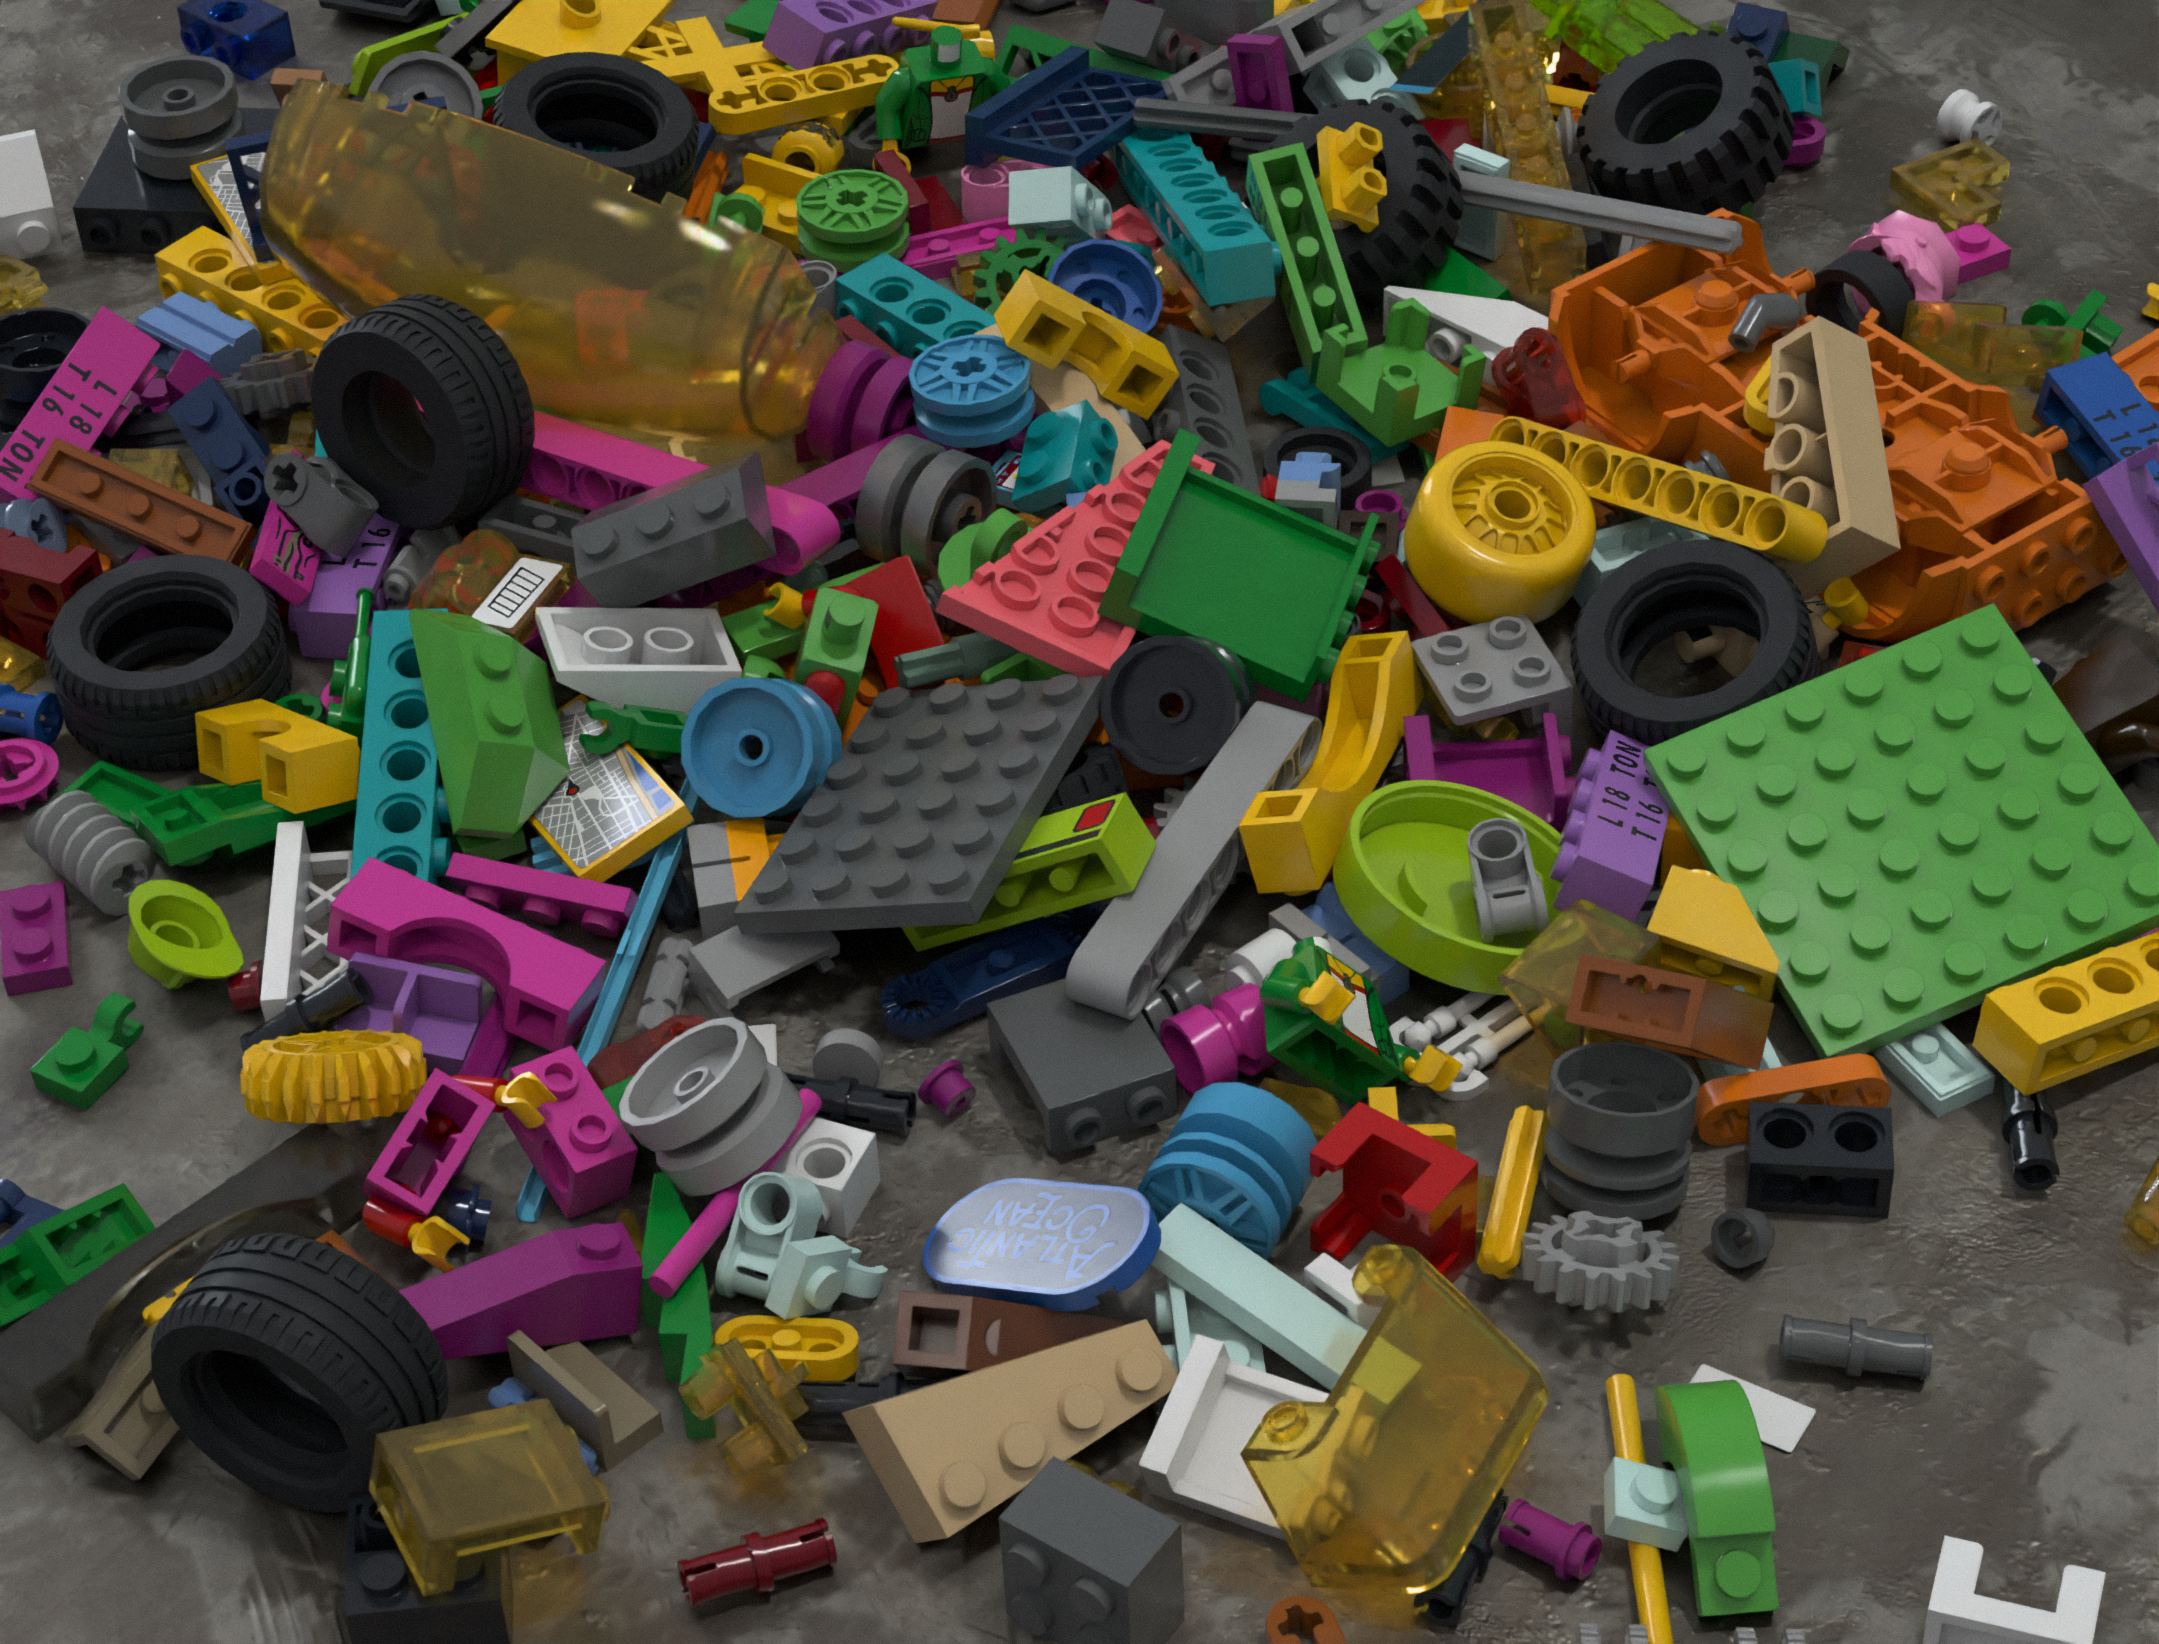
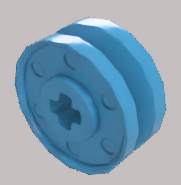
[908,334,1036,448]

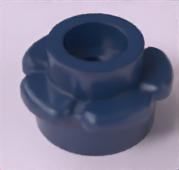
[445,1184,492,1253]

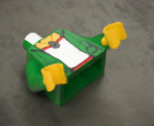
[872,26,1011,173]
[1259,937,1463,1106]

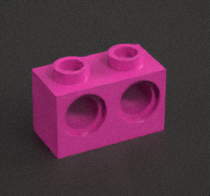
[503,1045,638,1220]

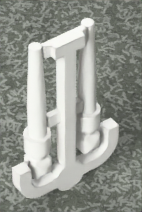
[1389,987,1569,1101]

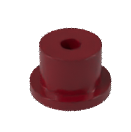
[228,960,264,1013]

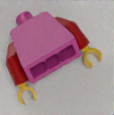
[360,1068,557,1273]

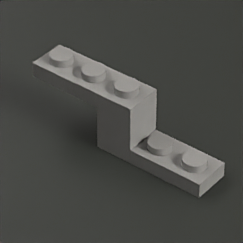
[1160,0,1427,106]

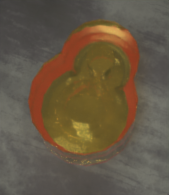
[408,529,521,616]

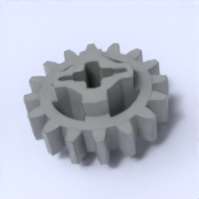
[1520,1211,1680,1313]

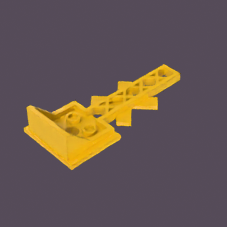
[485,0,864,136]

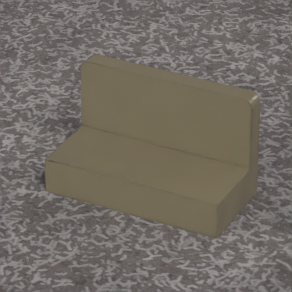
[62,1323,179,1481]
[506,1330,664,1472]

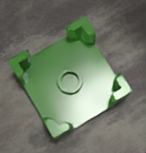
[1315,297,1487,448]

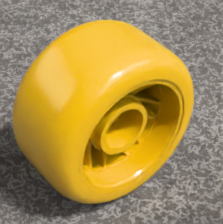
[1403,441,1597,625]

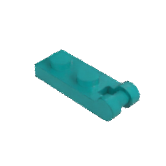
[1258,366,1410,465]

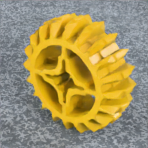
[240,1029,427,1125]

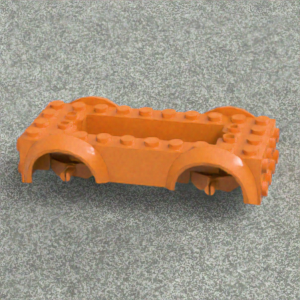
[1546,207,2129,643]

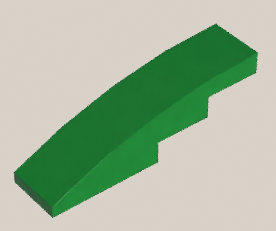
[640,1173,719,1438]
[0,1183,163,1338]

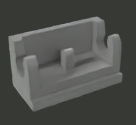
[689,925,840,1019]

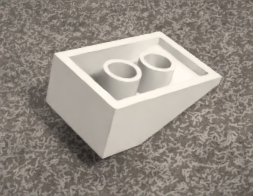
[535,607,742,716]

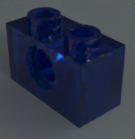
[177,0,296,81]

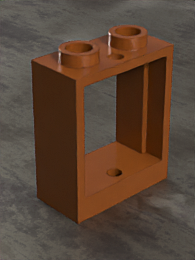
[1565,954,1774,1071]

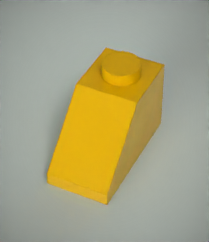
[1641,865,1780,1002]

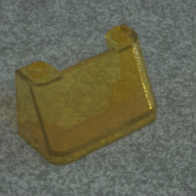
[1240,1244,1550,1594]

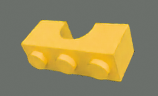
[994,269,1180,420]
[195,698,361,814]

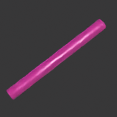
[648,1088,822,1298]

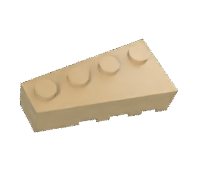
[842,1319,1178,1543]

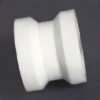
[1936,89,2004,154]

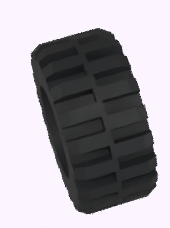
[1576,30,1794,216]
[1244,99,1463,316]

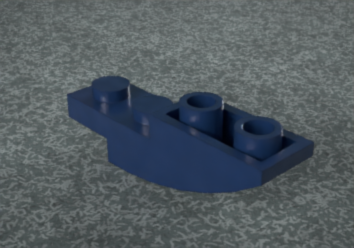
[166,375,275,548]

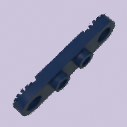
[881,901,1109,1038]

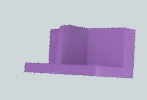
[335,952,482,1076]

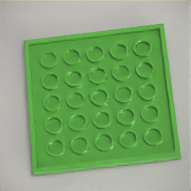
[1643,603,2159,1060]

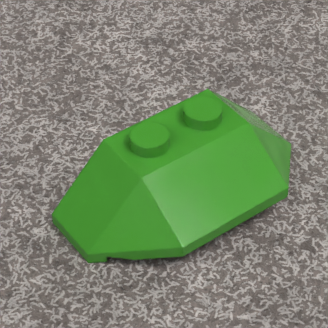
[408,608,570,840]

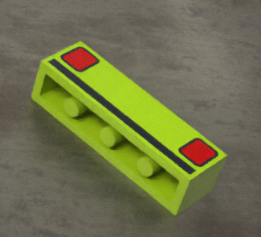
[901,792,1157,952]

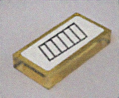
[467,553,575,645]

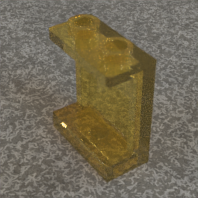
[1901,300,2084,387]
[369,1398,610,1596]

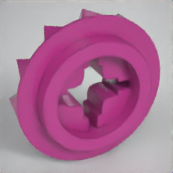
[0,738,61,814]

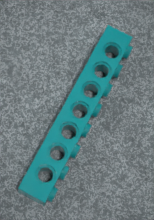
[1113,128,1282,306]

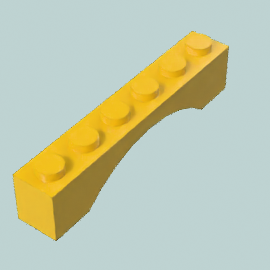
[1238,630,1425,896]

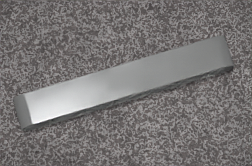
[1065,701,1322,1020]

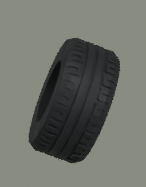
[311,293,535,531]

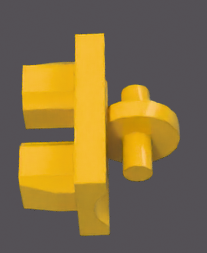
[1315,122,1387,233]

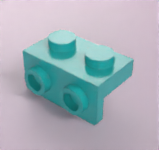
[1011,399,1118,517]

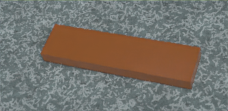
[27,437,258,567]

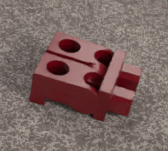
[0,527,104,661]

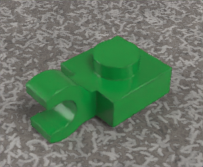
[579,701,688,760]
[30,992,144,1110]

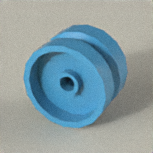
[681,677,842,818]

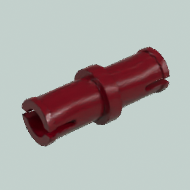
[677,1518,837,1609]

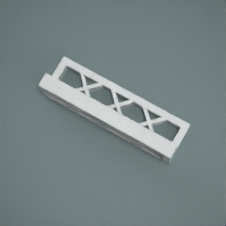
[260,821,353,1031]

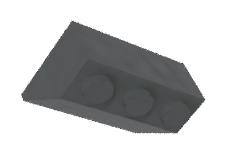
[571,451,777,608]

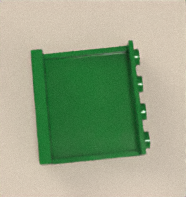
[1097,428,1381,703]

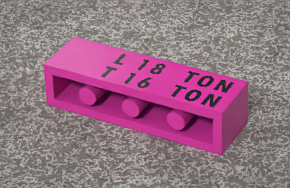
[0,305,161,514]

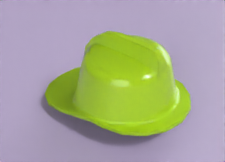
[128,880,244,990]

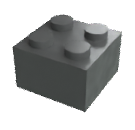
[999,1456,1185,1644]

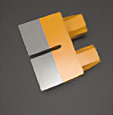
[686,817,786,941]

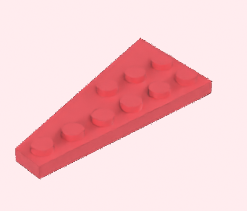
[935,440,1216,680]

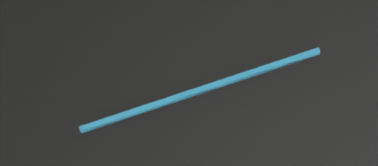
[515,776,703,1223]

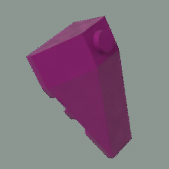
[398,1222,643,1360]

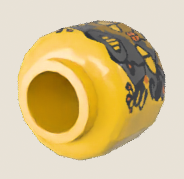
[771,119,845,175]

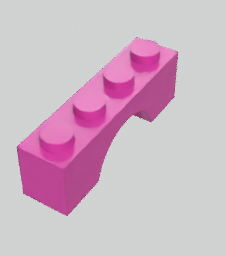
[326,857,606,1052]

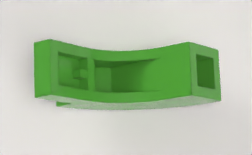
[1654,1380,1779,1617]

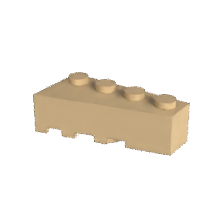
[1764,316,1901,601]

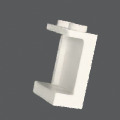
[1138,1334,1375,1551]

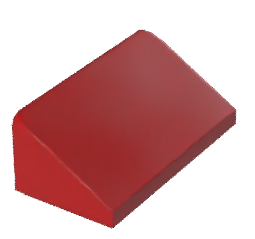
[846,555,945,690]

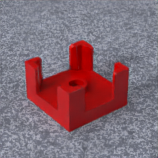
[1310,1101,1478,1311]

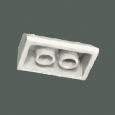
[0,129,65,264]

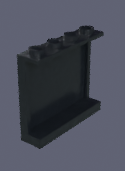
[72,108,328,254]

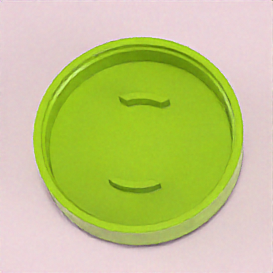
[1333,780,1595,995]

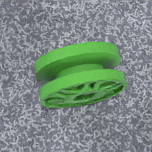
[796,169,910,273]

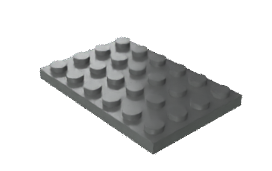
[733,674,1105,935]

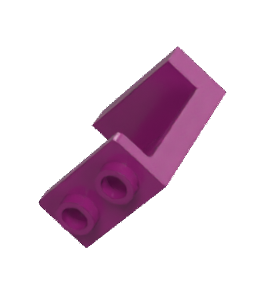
[1403,713,1577,834]

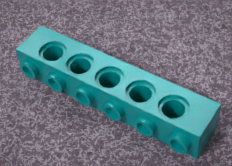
[835,252,1111,403]
[350,608,452,887]

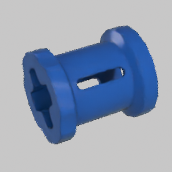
[0,683,64,746]

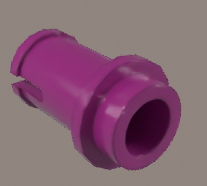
[1498,1498,1602,1581]

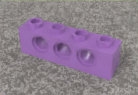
[762,0,938,70]

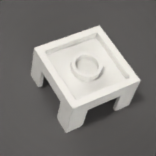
[1923,1535,2106,1644]

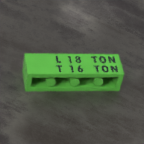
[1246,142,1368,383]

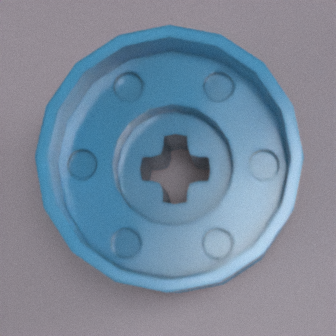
[1138,1082,1318,1260]

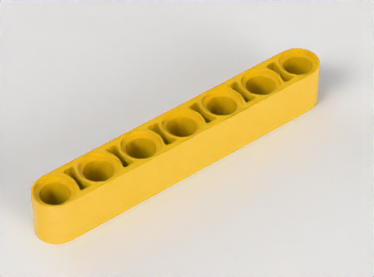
[1488,416,1828,565]

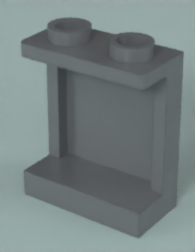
[987,978,1177,1156]

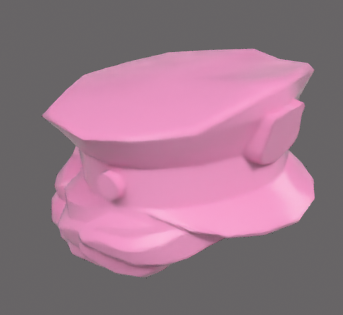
[1846,210,1960,345]

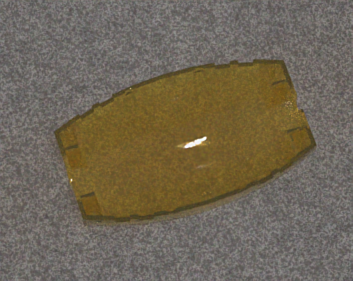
[259,78,848,445]

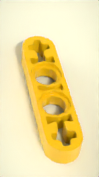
[708,54,899,135]

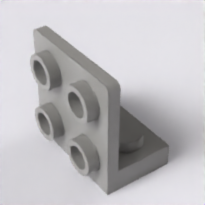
[1411,614,1573,743]

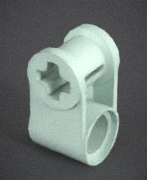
[715,1172,823,1302]

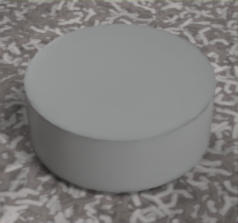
[812,1028,883,1087]

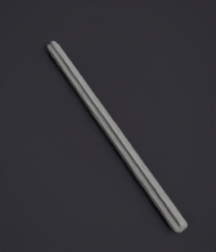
[1228,137,1744,255]

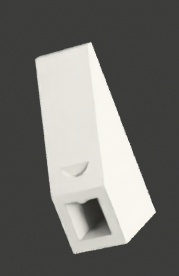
[1383,286,1548,398]

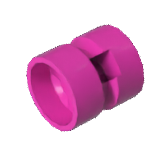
[1160,982,1282,1097]

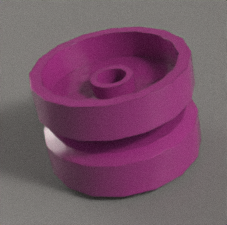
[806,339,917,463]

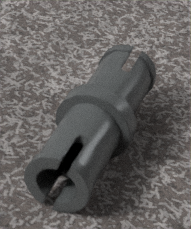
[1778,1314,1933,1381]

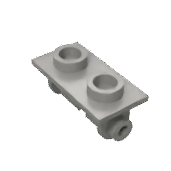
[383,524,479,611]

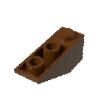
[892,1290,1125,1380]

